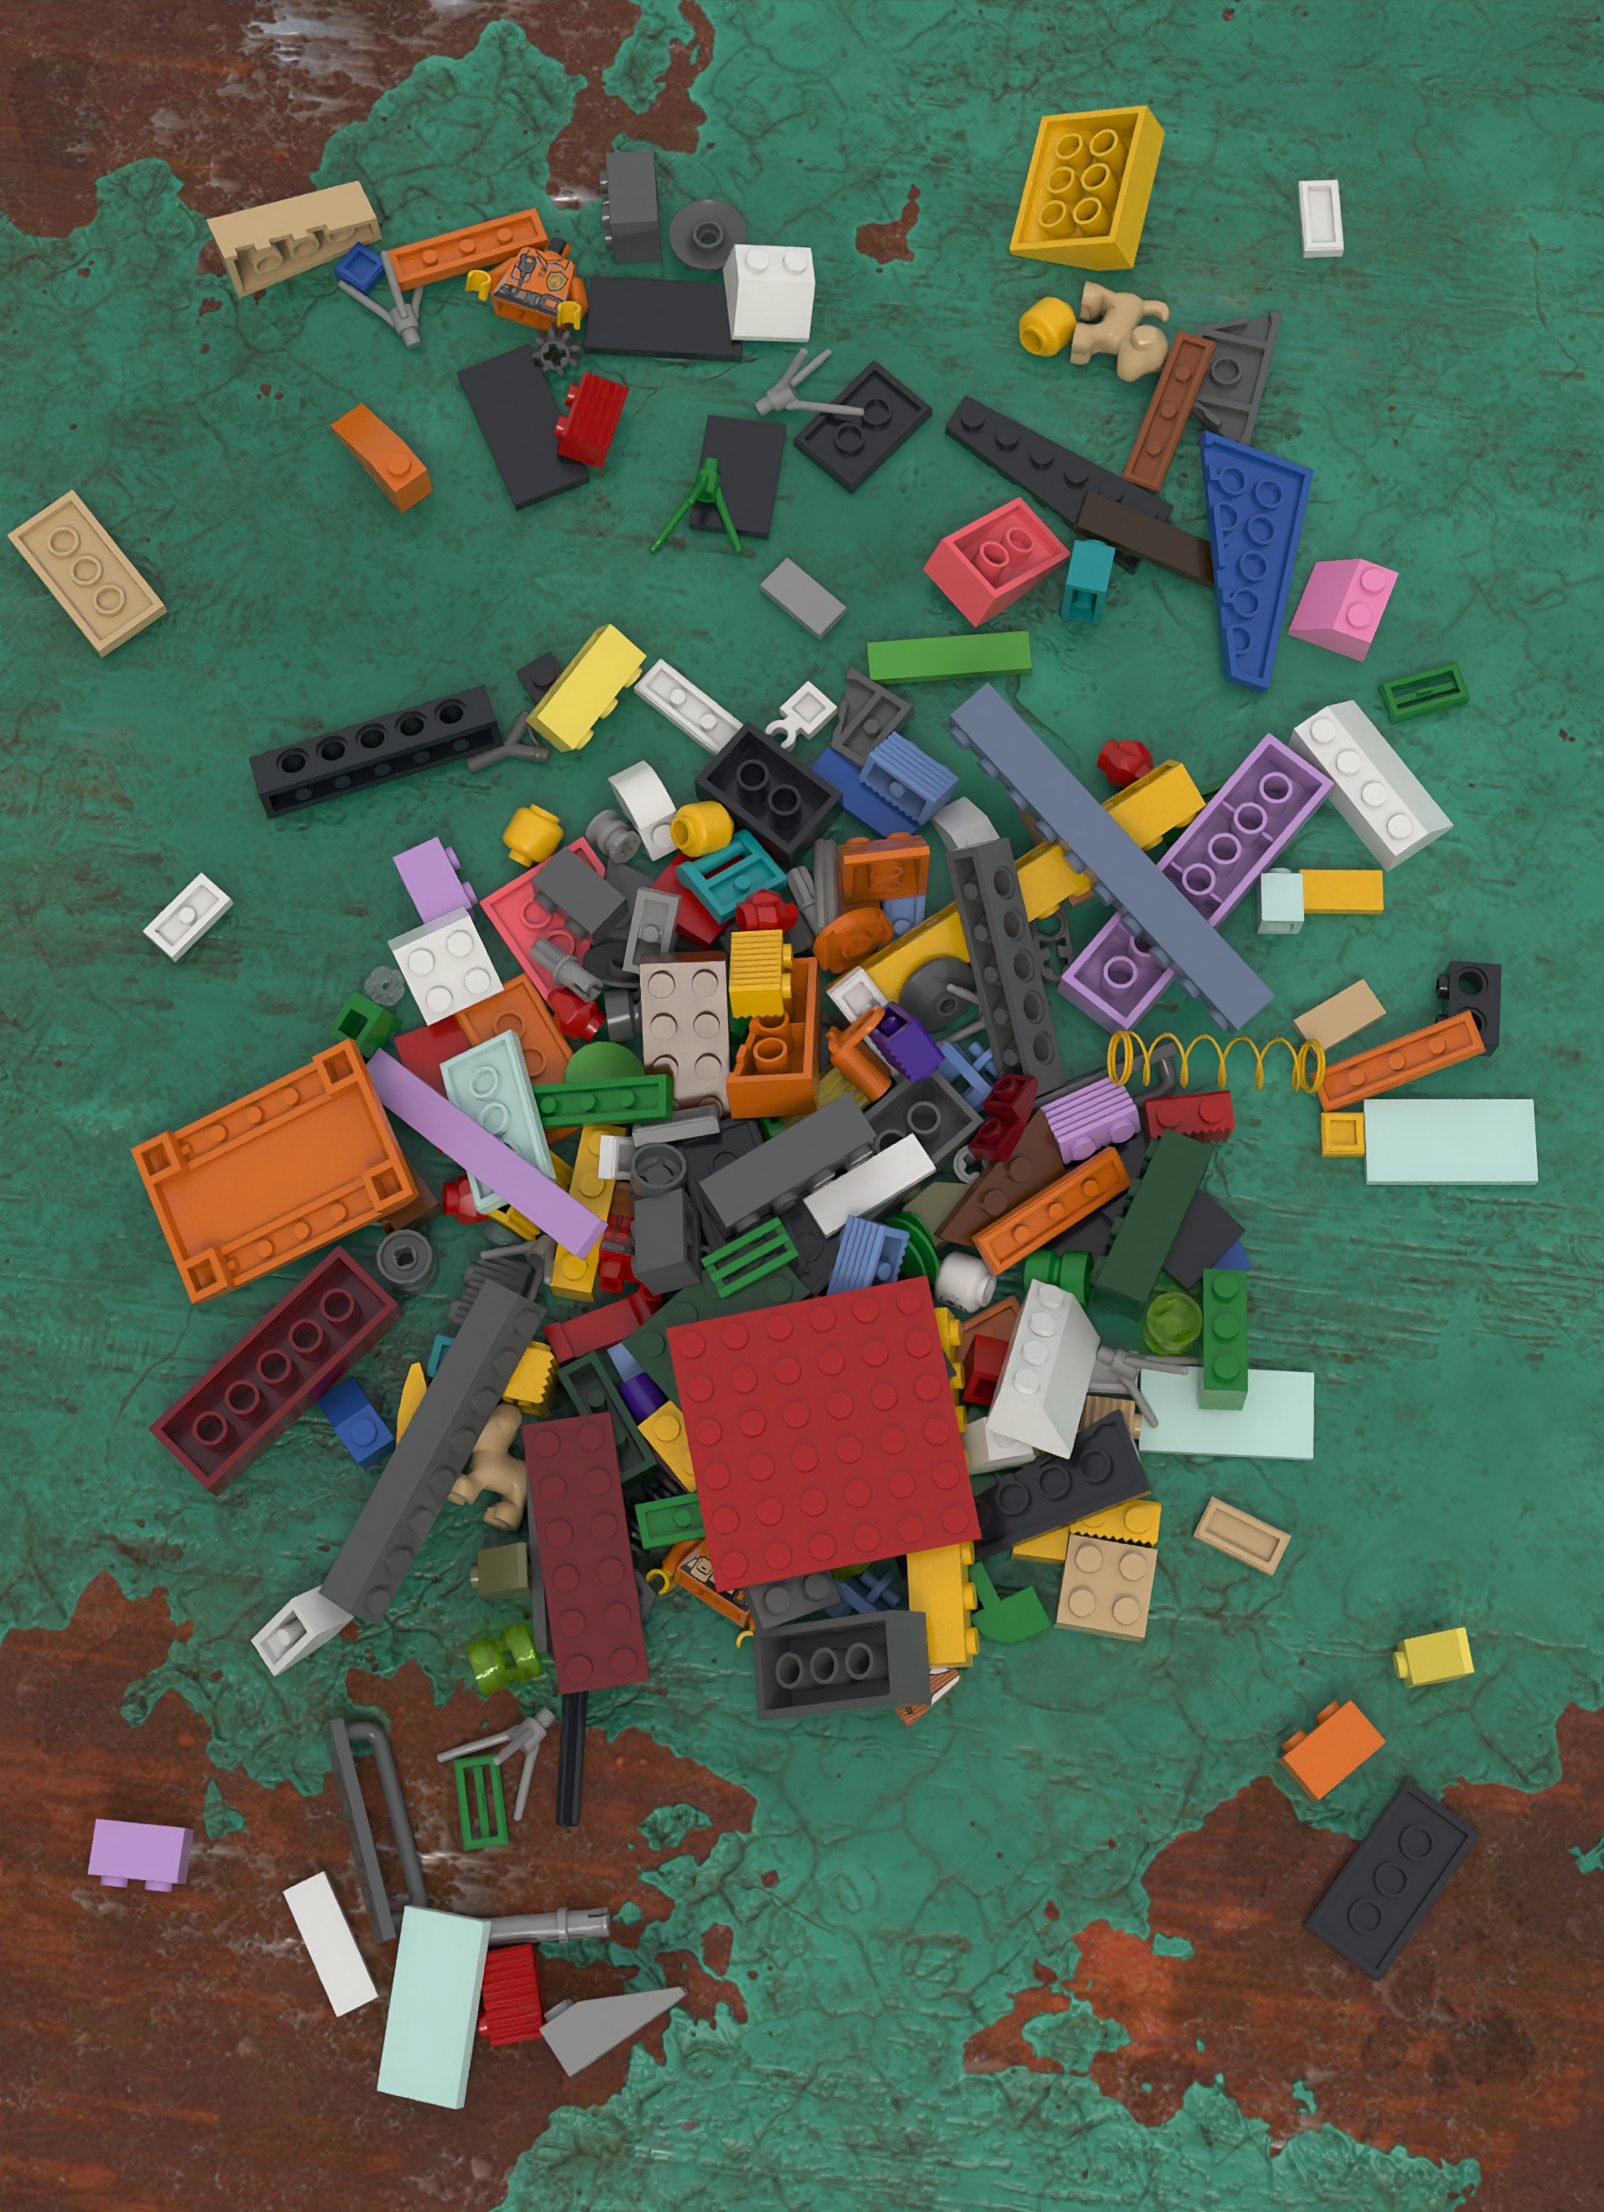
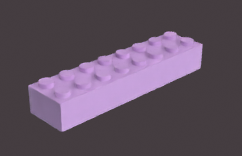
[1057,733,1334,1043]

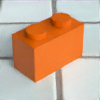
[1278,1700,1386,1802]

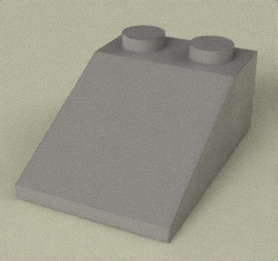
[539,1986,690,2077]

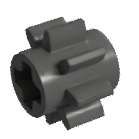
[532,322,582,376]

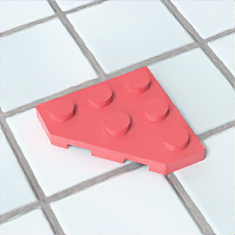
[479,837,606,1006]

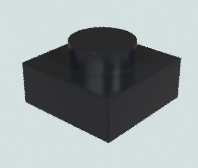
[516,651,563,706]

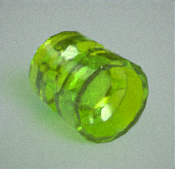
[1141,1292,1203,1356]
[466,1621,544,1697]

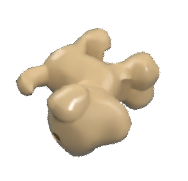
[1070,281,1171,382]
[447,1403,527,1532]

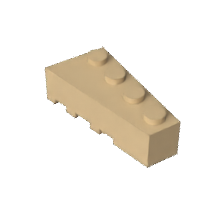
[206,180,382,299]

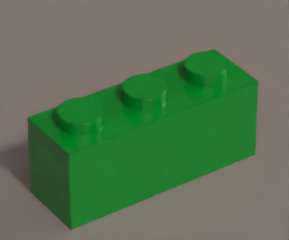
[1198,1268,1248,1411]

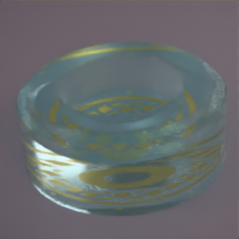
[481,1219,525,1247]

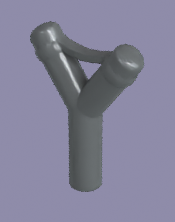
[465,711,550,773]

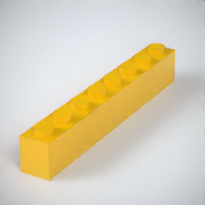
[907,1307,979,1669]

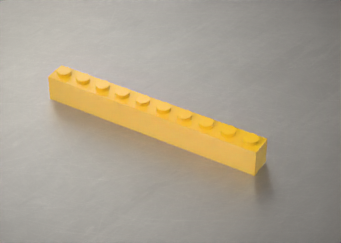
[824,759,1206,1026]

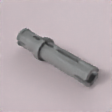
[483,1907,610,1947]

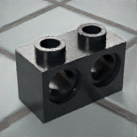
[1435,961,1502,1057]

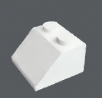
[723,244,815,342]

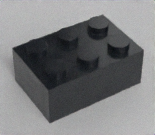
[694,720,843,871]

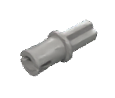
[786,866,818,939]
[530,938,603,1003]

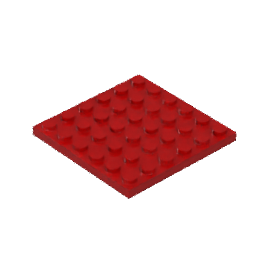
[666,1276,982,1593]

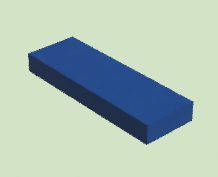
[810,747,923,840]

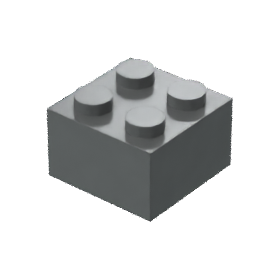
[599,150,662,265]

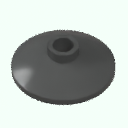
[669,199,747,272]
[582,942,640,990]
[899,957,976,1031]

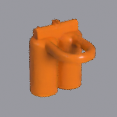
[825,1006,892,1102]

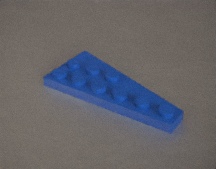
[1199,430,1314,694]

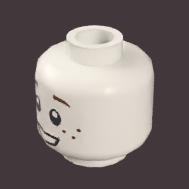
[932,1251,997,1313]

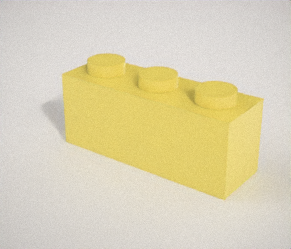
[525,624,646,752]

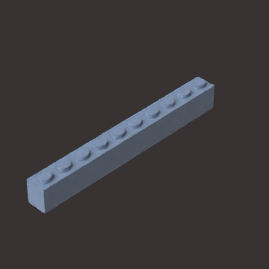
[948,682,1275,1035]

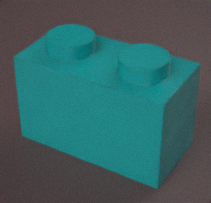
[1060,540,1116,626]

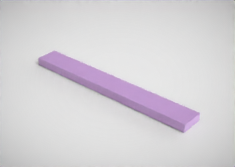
[366,1048,609,1260]

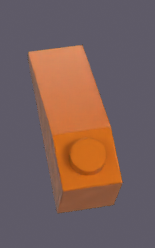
[330,403,433,514]

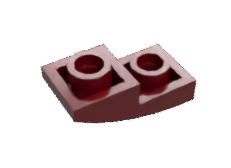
[967,1073,1038,1163]

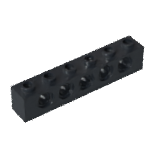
[249,685,504,819]

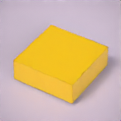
[1319,1112,1366,1157]

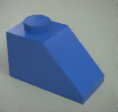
[317,1376,396,1471]

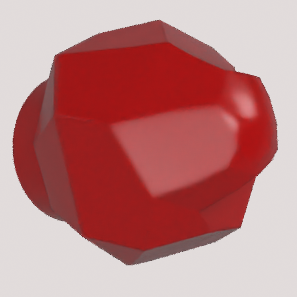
[1097,739,1154,788]
[735,888,799,934]
[547,988,607,1043]
[442,1174,489,1224]

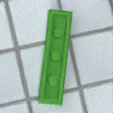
[867,631,1032,685]

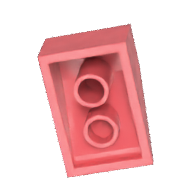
[923,497,1072,628]

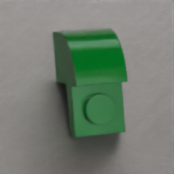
[968,1561,1052,1646]

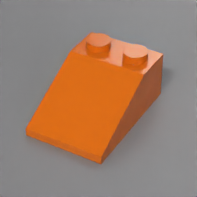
[838,832,930,905]

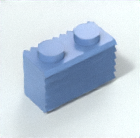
[859,731,960,825]
[826,1215,910,1296]

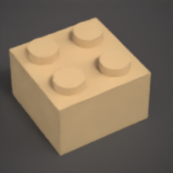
[1053,1534,1158,1643]

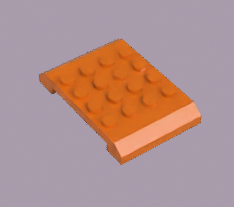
[130,1038,419,1304]

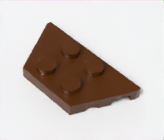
[933,1108,1066,1260]

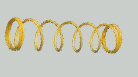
[1107,1031,1326,1093]

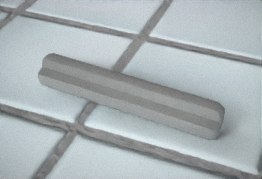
[813,838,839,935]

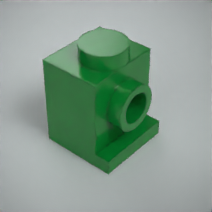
[327,991,404,1059]

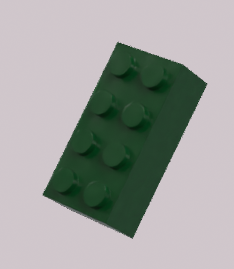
[1088,1128,1214,1323]
[621,1227,815,1410]

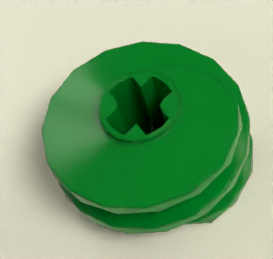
[884,1211,940,1284]

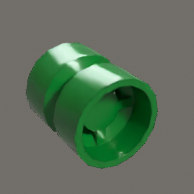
[1024,1248,1094,1307]

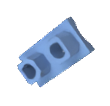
[937,1041,998,1114]
[824,1570,901,1618]

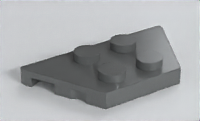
[1191,310,1282,446]

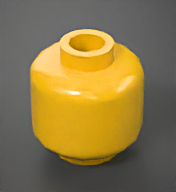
[1018,297,1077,357]
[670,800,734,858]
[502,804,564,868]

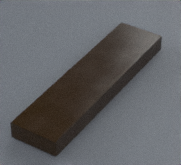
[1072,490,1215,591]

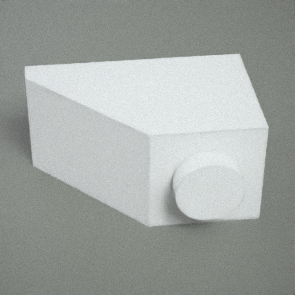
[930,796,1000,851]
[960,1417,1040,1475]
[251,1585,354,1677]

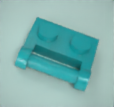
[675,829,788,925]

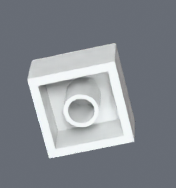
[387,906,504,1026]

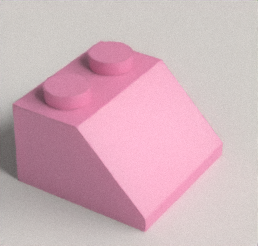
[1287,559,1399,662]

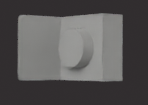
[622,886,682,974]

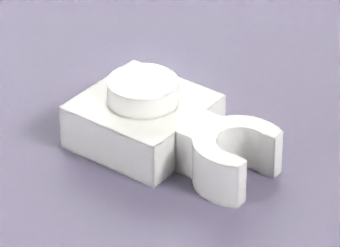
[765,681,838,752]

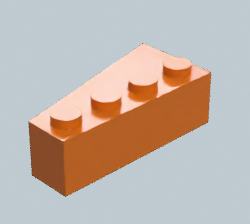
[725,957,823,1119]

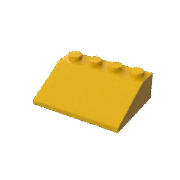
[1009,105,1165,271]

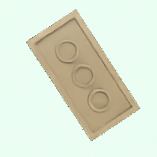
[7,489,168,658]

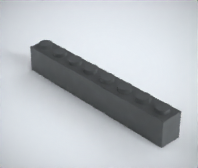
[319,1278,547,1625]

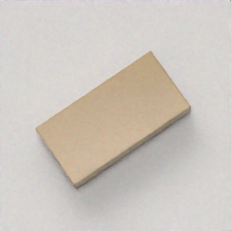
[1291,979,1387,1059]
[1192,1497,1291,1577]

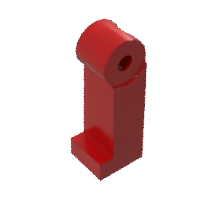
[543,1291,666,1368]

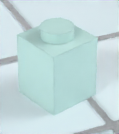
[1256,868,1304,934]

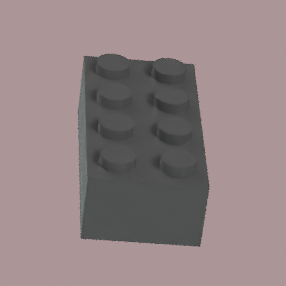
[832,1071,985,1223]
[698,1091,877,1239]
[753,1610,932,1721]

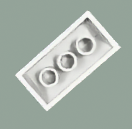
[1287,700,1454,873]
[984,1279,1101,1459]

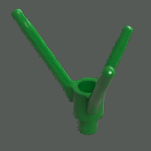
[649,457,743,554]

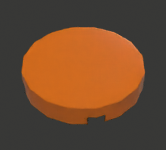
[812,907,894,974]

